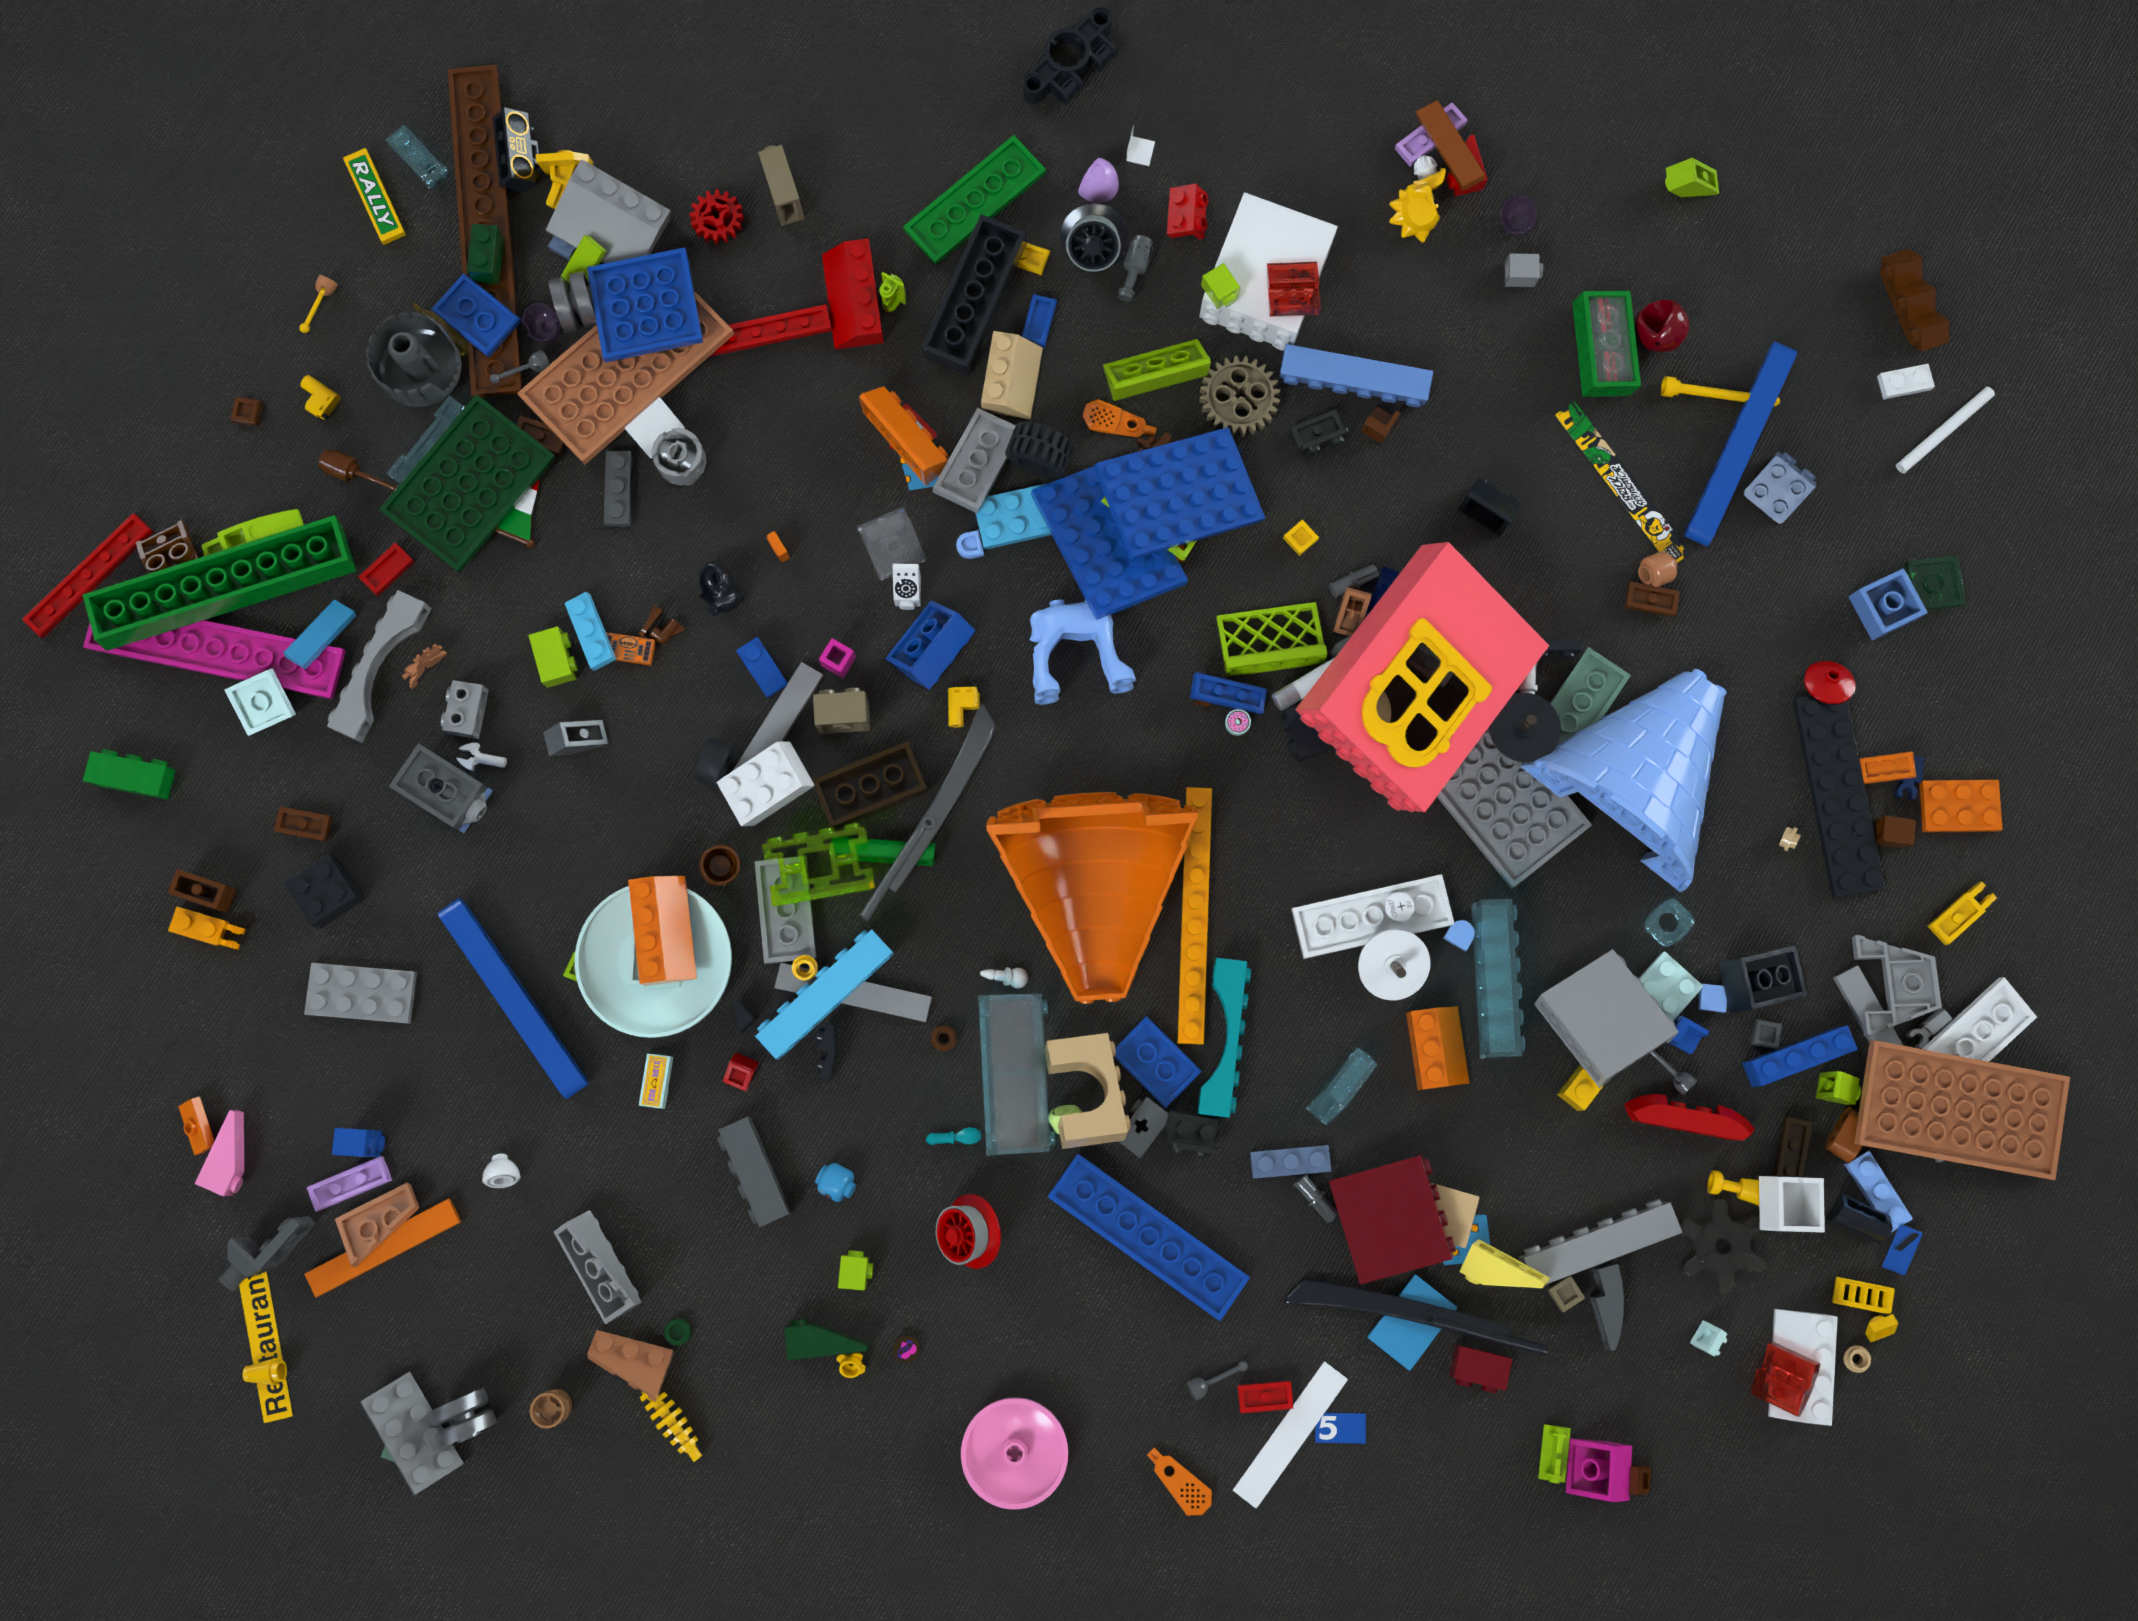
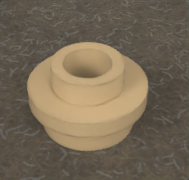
[1779,827,1801,852]
[1843,1345,1871,1373]

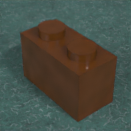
[167,869,237,913]

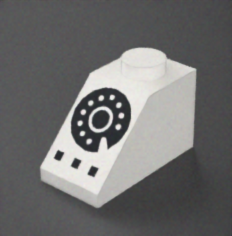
[893,564,921,610]

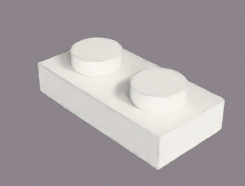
[1877,364,1935,400]

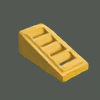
[1832,1277,1895,1315]

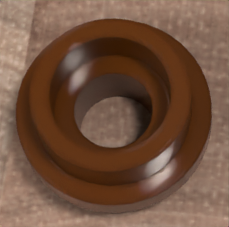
[931,1025,957,1051]

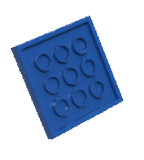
[587,248,704,363]

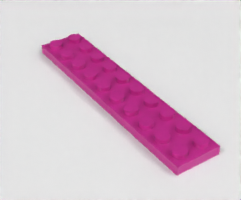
[83,620,346,700]

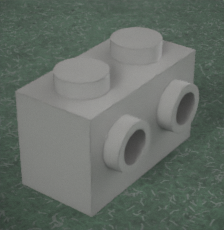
[441,680,489,739]

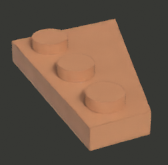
[335,1183,419,1268]
[587,1330,673,1402]

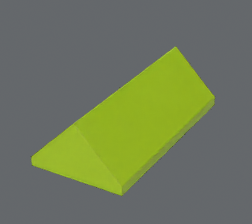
[1103,339,1211,401]

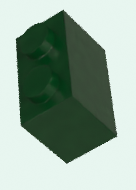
[467,224,504,284]

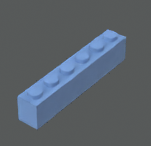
[1279,344,1433,407]

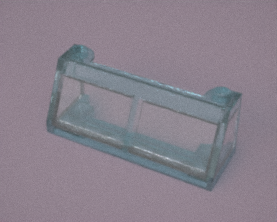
[978,994,1055,1155]

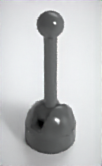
[490,350,550,384]
[1650,1050,1697,1095]
[1186,1361,1248,1402]

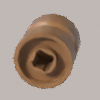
[530,1389,572,1429]

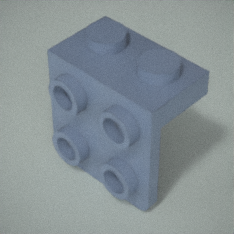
[1744,452,1817,523]

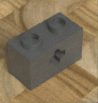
[1117,1097,1168,1158]

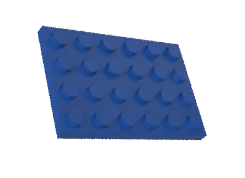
[1094,427,1265,560]
[1031,466,1188,620]

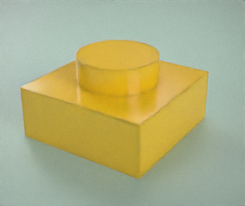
[1283,519,1319,556]
[1865,1314,1898,1343]

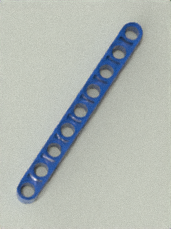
[1684,341,1798,547]
[437,897,589,1099]

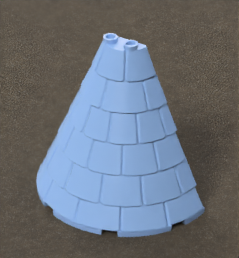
[1520,669,1727,892]

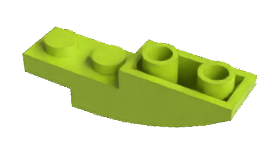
[201,509,304,556]

